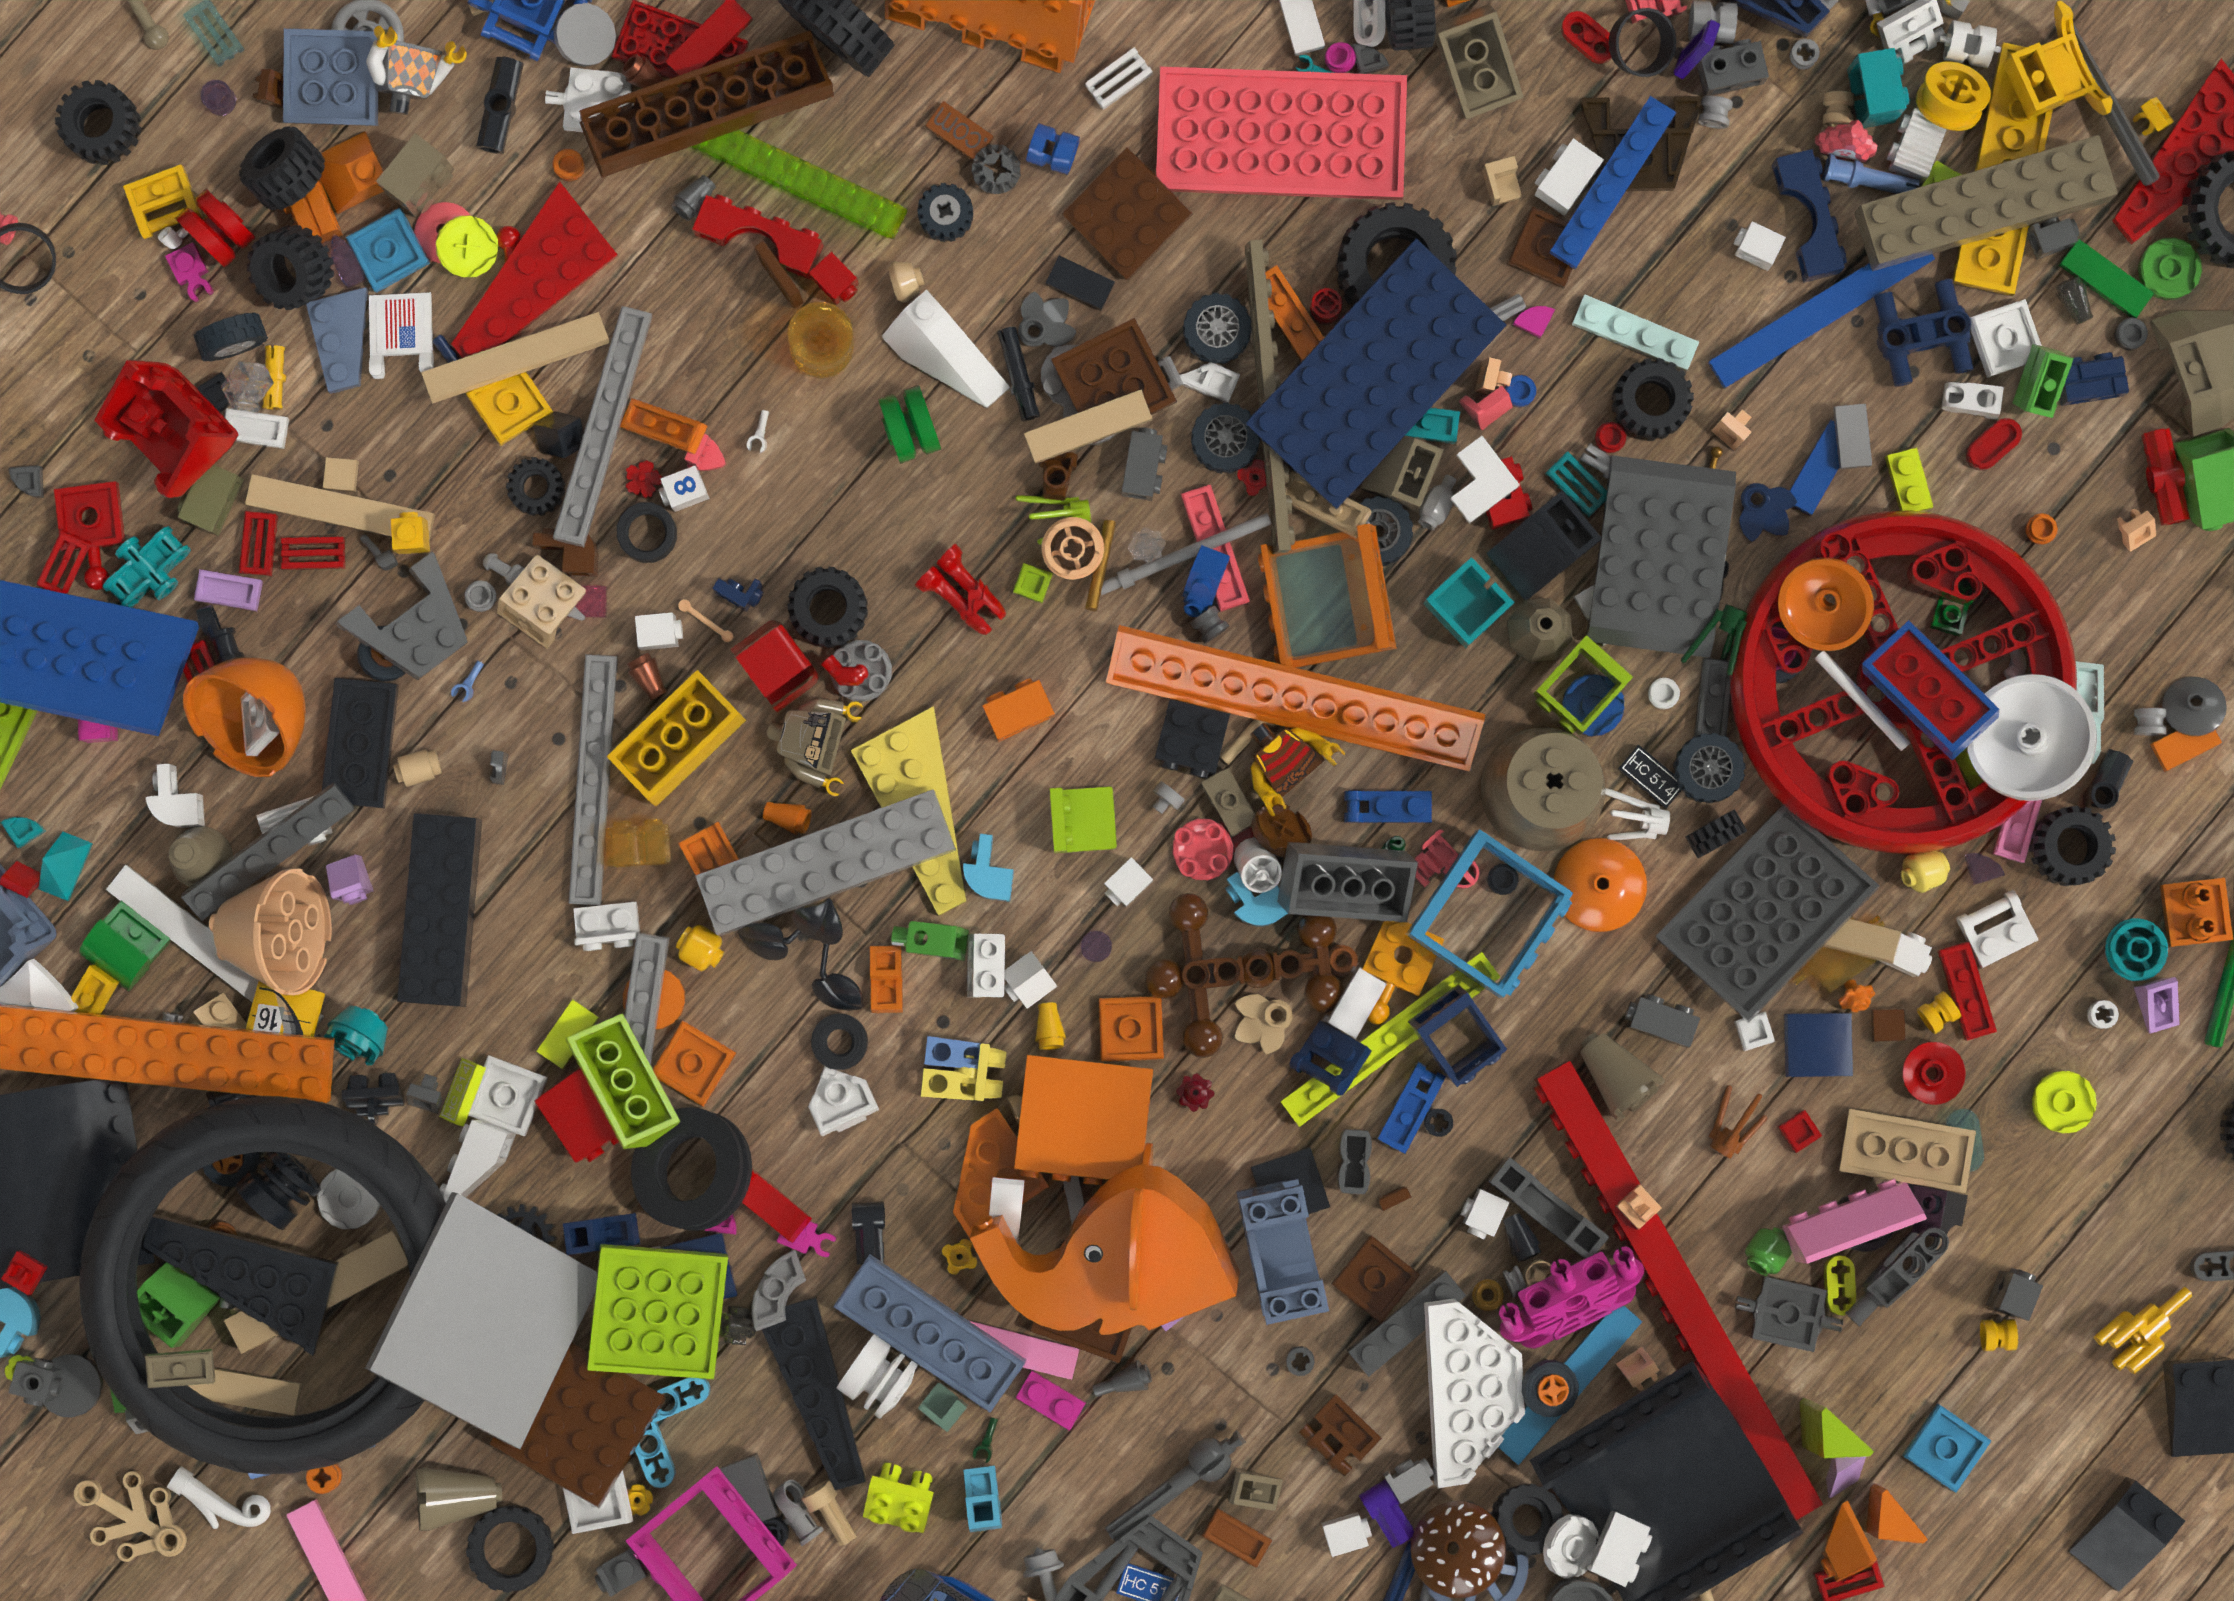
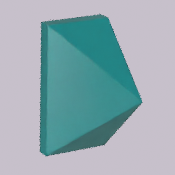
[39,832,93,901]

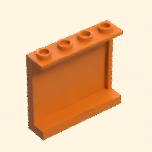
[1014,1055,1153,1185]

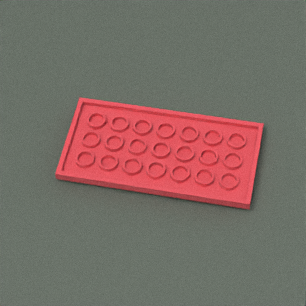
[1156,67,1407,200]

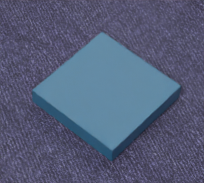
[346,208,430,293]
[1902,1403,1991,1493]

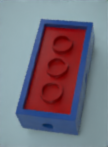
[1862,620,2000,760]

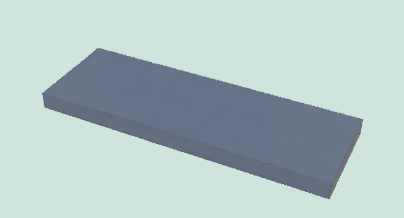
[833,1254,1026,1412]

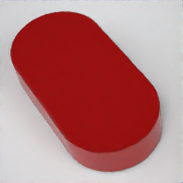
[1966,418,2022,471]

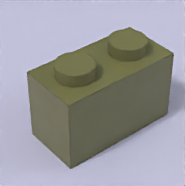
[177,465,244,536]

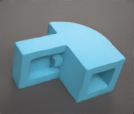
[963,834,1014,902]
[1225,872,1288,927]
[0,1287,41,1358]
[963,1466,1002,1532]

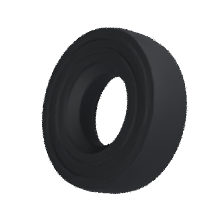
[811,1013,868,1070]

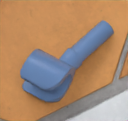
[451,660,484,702]

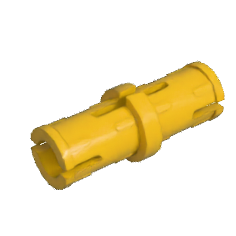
[261,345,286,410]

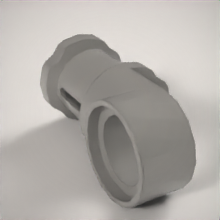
[774,1480,824,1546]

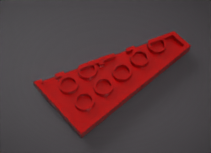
[451,182,618,358]

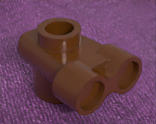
[1039,452,1078,501]

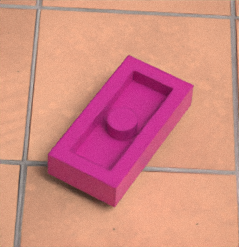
[1016,1370,1086,1431]

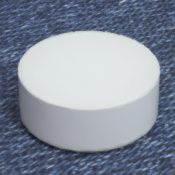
[1648,678,1680,709]

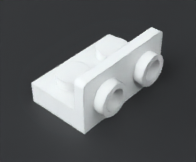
[573,902,640,951]
[967,934,1005,998]

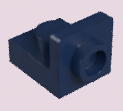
[712,578,764,612]

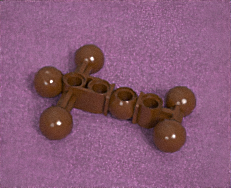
[1145,893,1344,1058]

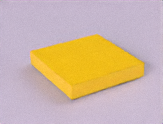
[466,372,553,446]

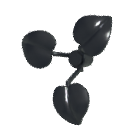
[737,898,864,1011]

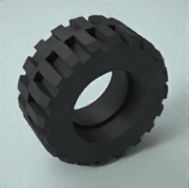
[1336,202,1457,305]

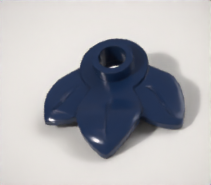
[1739,483,1797,541]

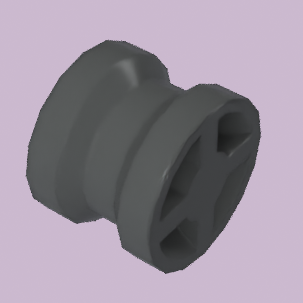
[1190,606,1229,644]

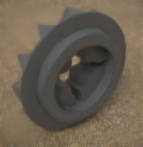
[972,144,1021,194]

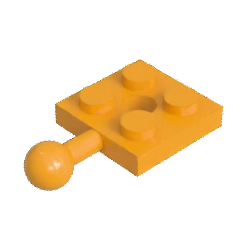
[1362,921,1444,1024]

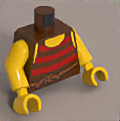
[1250,723,1345,816]

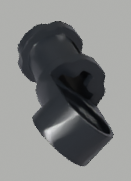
[196,605,244,664]

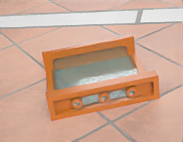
[1258,523,1397,668]

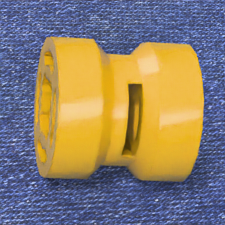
[1917,991,1961,1034]
[1980,1319,2018,1351]

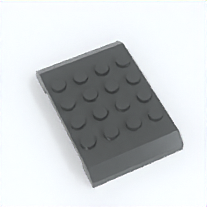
[1586,455,1736,658]

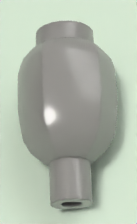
[1418,475,1456,530]

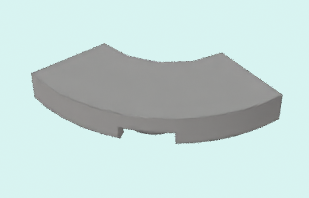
[752,1250,806,1331]

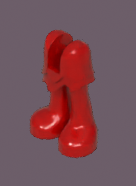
[914,544,1007,635]

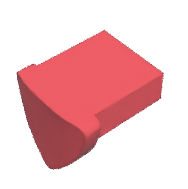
[1459,386,1513,430]
[684,434,726,471]

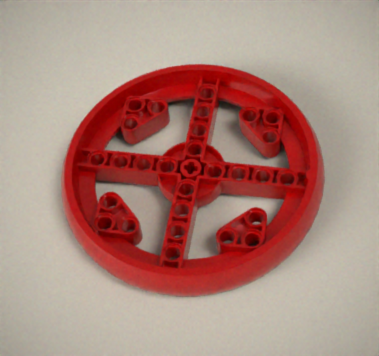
[1730,511,2077,854]

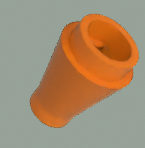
[763,802,812,835]

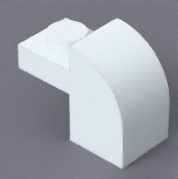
[146,764,205,828]

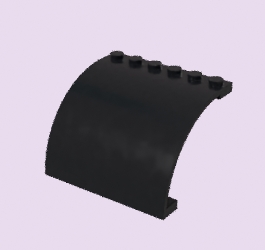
[0,1079,155,1289]
[1530,1361,1804,1601]

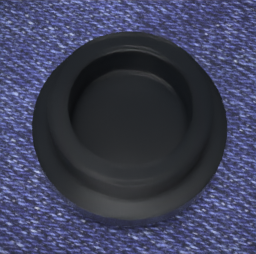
[1487,864,1519,895]

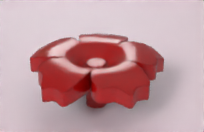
[625,460,663,499]

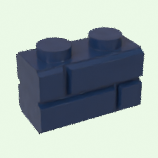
[2059,352,2129,406]

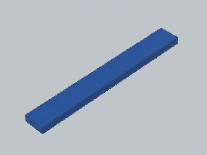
[1708,254,1935,389]

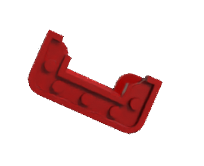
[94,360,239,498]

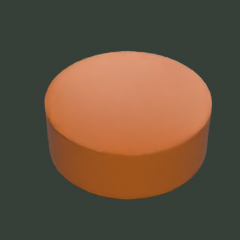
[553,149,585,182]

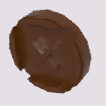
[1251,804,1312,858]

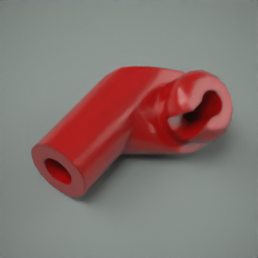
[821,655,869,686]

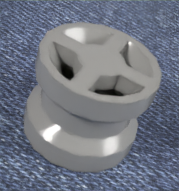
[1698,96,1733,129]
[2134,708,2166,736]

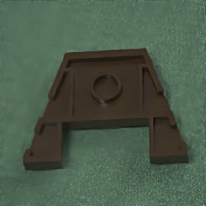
[1580,96,1702,191]

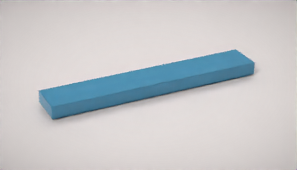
[1498,1306,1642,1465]

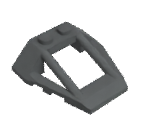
[1053,1516,1203,1601]

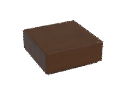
[1871,1009,1906,1042]
[1377,1186,1411,1211]

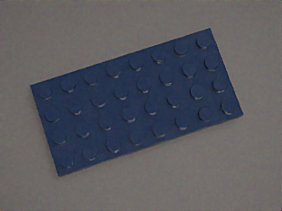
[1244,238,1507,509]

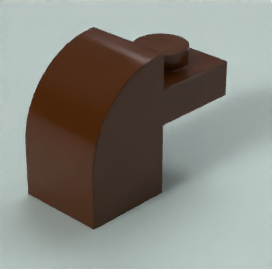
[533,528,599,577]

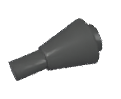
[1093,1360,1152,1397]

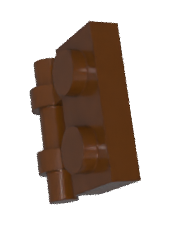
[1299,1393,1382,1476]

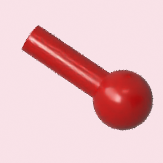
[496,226,521,262]

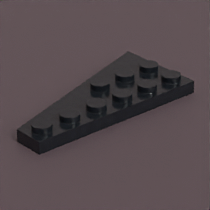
[143,1214,339,1356]

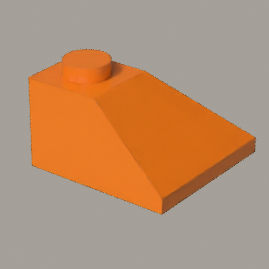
[320,131,385,214]
[1821,1501,1877,1582]

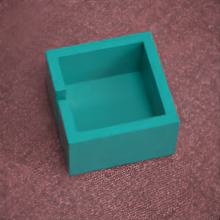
[1847,48,1909,128]
[1423,557,1515,649]

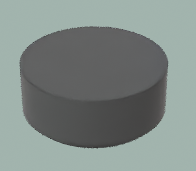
[2114,318,2148,350]

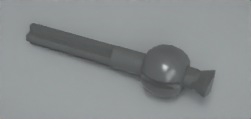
[1105,1430,1246,1542]

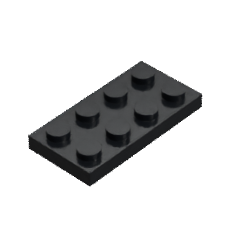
[322,678,399,809]

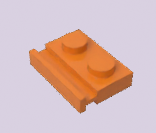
[678,822,740,875]

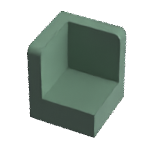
[918,1382,968,1432]

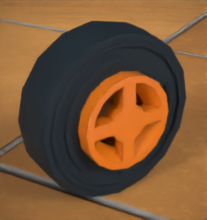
[1521,1360,1579,1417]

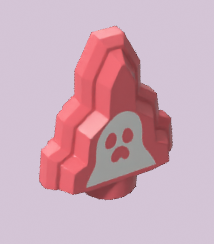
[1815,120,1877,163]

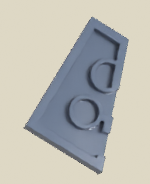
[306,287,368,394]

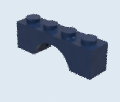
[1771,149,1847,283]

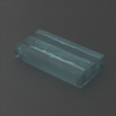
[183,0,245,67]

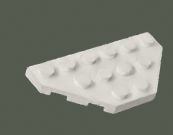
[1424,1298,1525,1488]

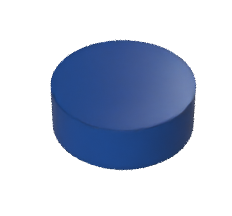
[1505,375,1536,408]

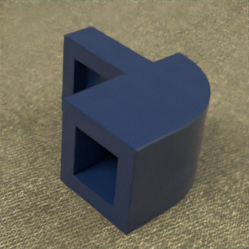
[563,1213,640,1255]

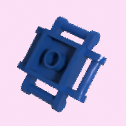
[467,0,592,62]

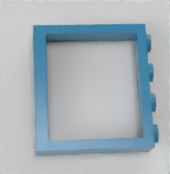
[1406,829,1573,998]

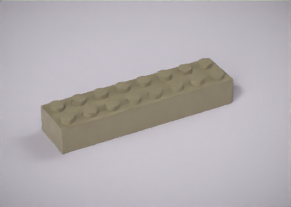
[1854,135,2118,272]

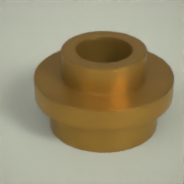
[1472,1279,1504,1311]

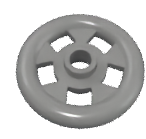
[331,0,404,42]

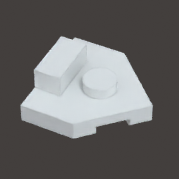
[808,1066,879,1136]

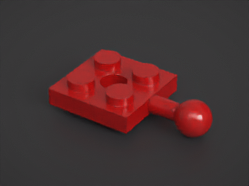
[54,481,125,590]

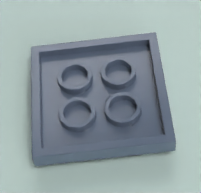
[283,28,378,126]

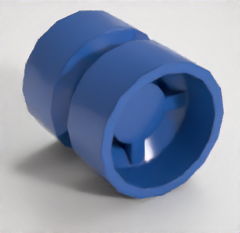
[1026,123,1080,175]

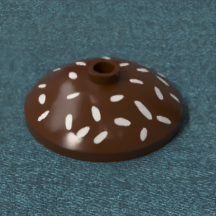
[1411,1501,1506,1598]

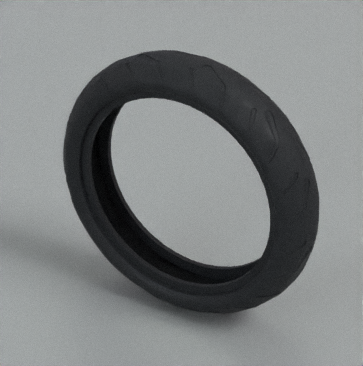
[79,1096,446,1474]

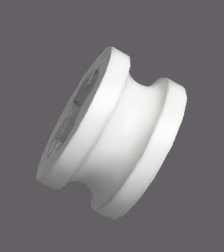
[2087,1000,2119,1029]

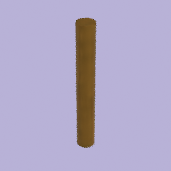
[1085,520,1116,611]

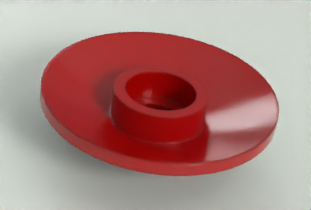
[1902,1042,1966,1105]

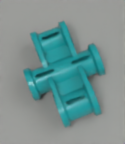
[103,526,191,608]

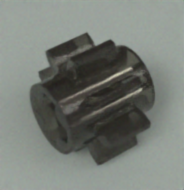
[719,1306,756,1345]

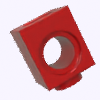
[809,251,859,305]

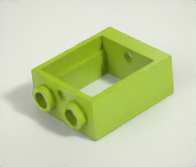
[1533,635,1633,735]

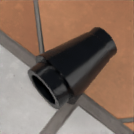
[1503,1213,1541,1263]

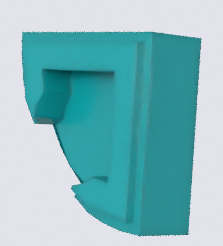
[1,817,46,849]

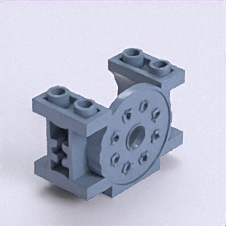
[1236,1178,1329,1325]

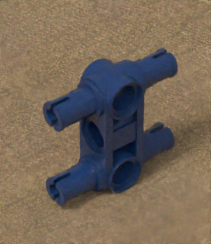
[1874,279,1974,387]

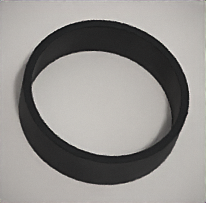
[0,223,56,294]

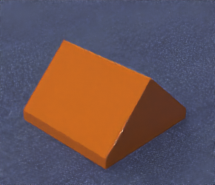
[1866,1483,1928,1544]

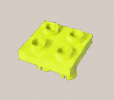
[863,1463,934,1533]

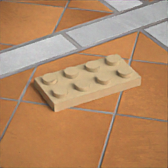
[1839,1109,1976,1193]

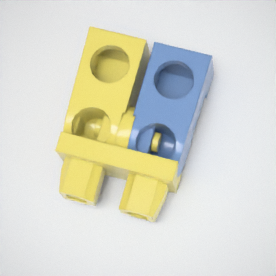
[921,1036,1006,1101]

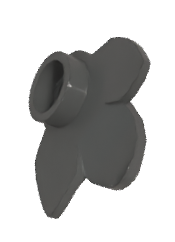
[1018,291,1076,347]

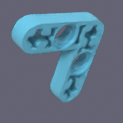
[635,1378,710,1488]

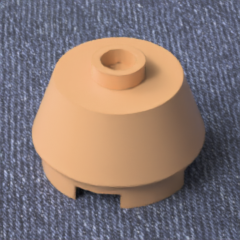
[1042,517,1104,580]

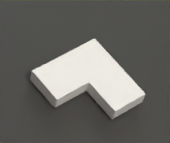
[1451,436,1520,524]

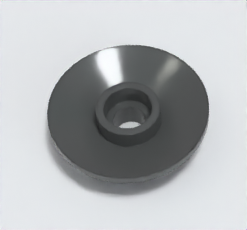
[2162,677,2227,736]

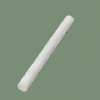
[1814,651,1911,751]

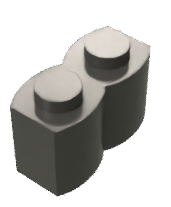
[1337,1129,1372,1194]

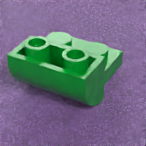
[79,900,170,992]

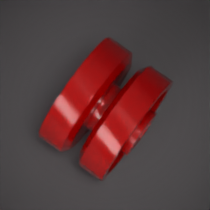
[175,188,256,268]

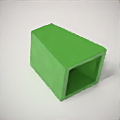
[2173,428,2234,531]

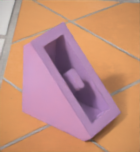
[2134,977,2179,1034]

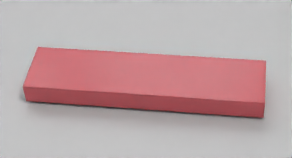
[1181,484,1250,612]

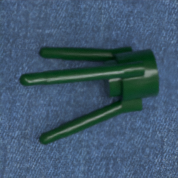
[1681,604,1748,675]

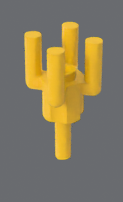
[2093,1287,2193,1374]

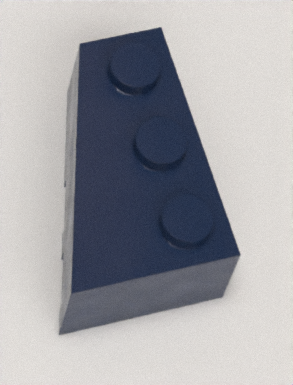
[1726,0,1830,38]

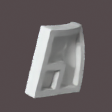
[0,959,79,1012]

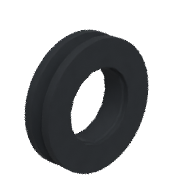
[631,1107,752,1231]

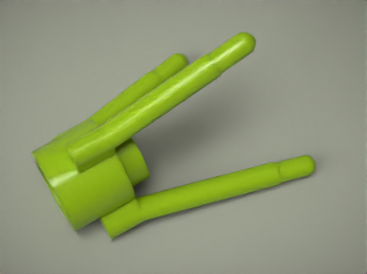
[1015,495,1091,545]

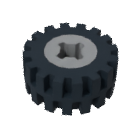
[918,183,973,242]

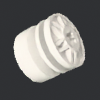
[836,1334,918,1419]

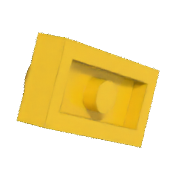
[71,965,119,1014]

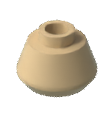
[888,261,925,303]

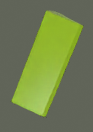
[566,1013,680,1149]
[1800,1398,1874,1458]

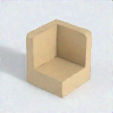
[1482,156,1522,206]

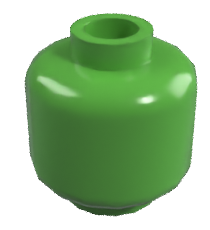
[1745,1227,1792,1276]

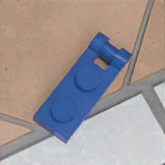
[1344,791,1432,823]
[1377,1061,1446,1154]

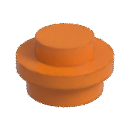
[2025,513,2058,545]

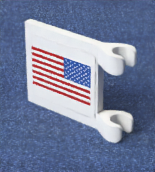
[369,292,434,379]

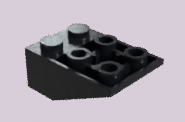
[1486,490,1602,600]

